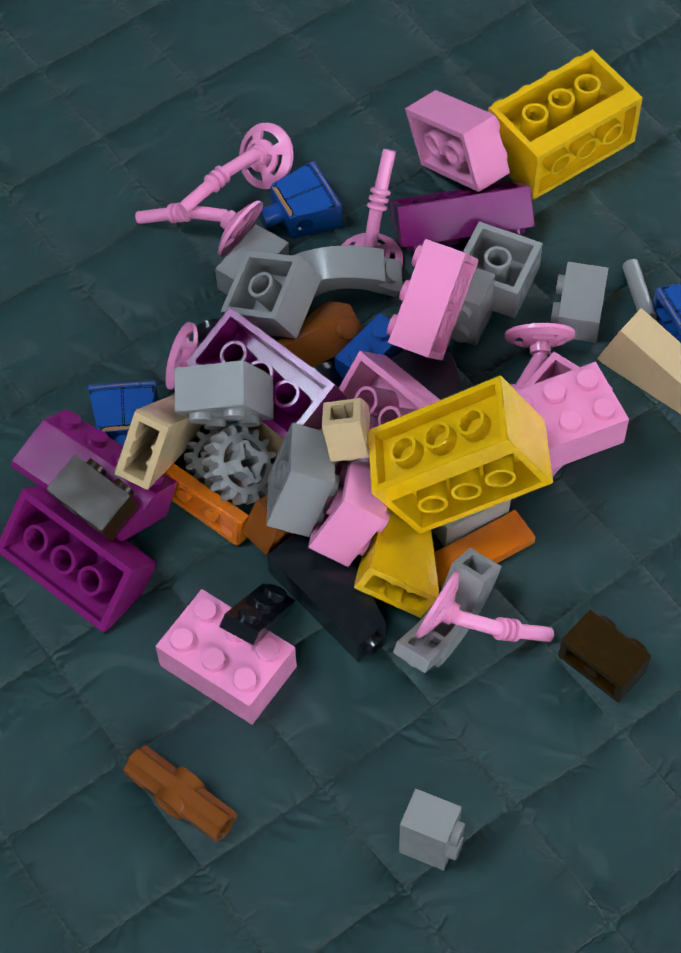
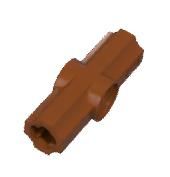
[123,744,237,843]

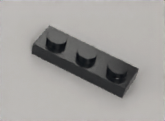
[219,583,296,645]

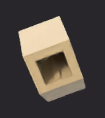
[322,398,370,462]

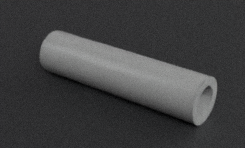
[622,259,657,320]

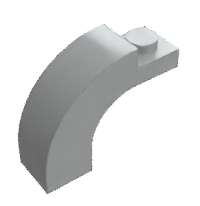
[293,245,403,298]
[393,548,502,673]

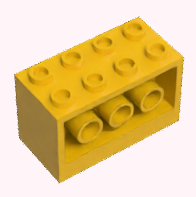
[488,49,643,200]
[368,375,553,534]

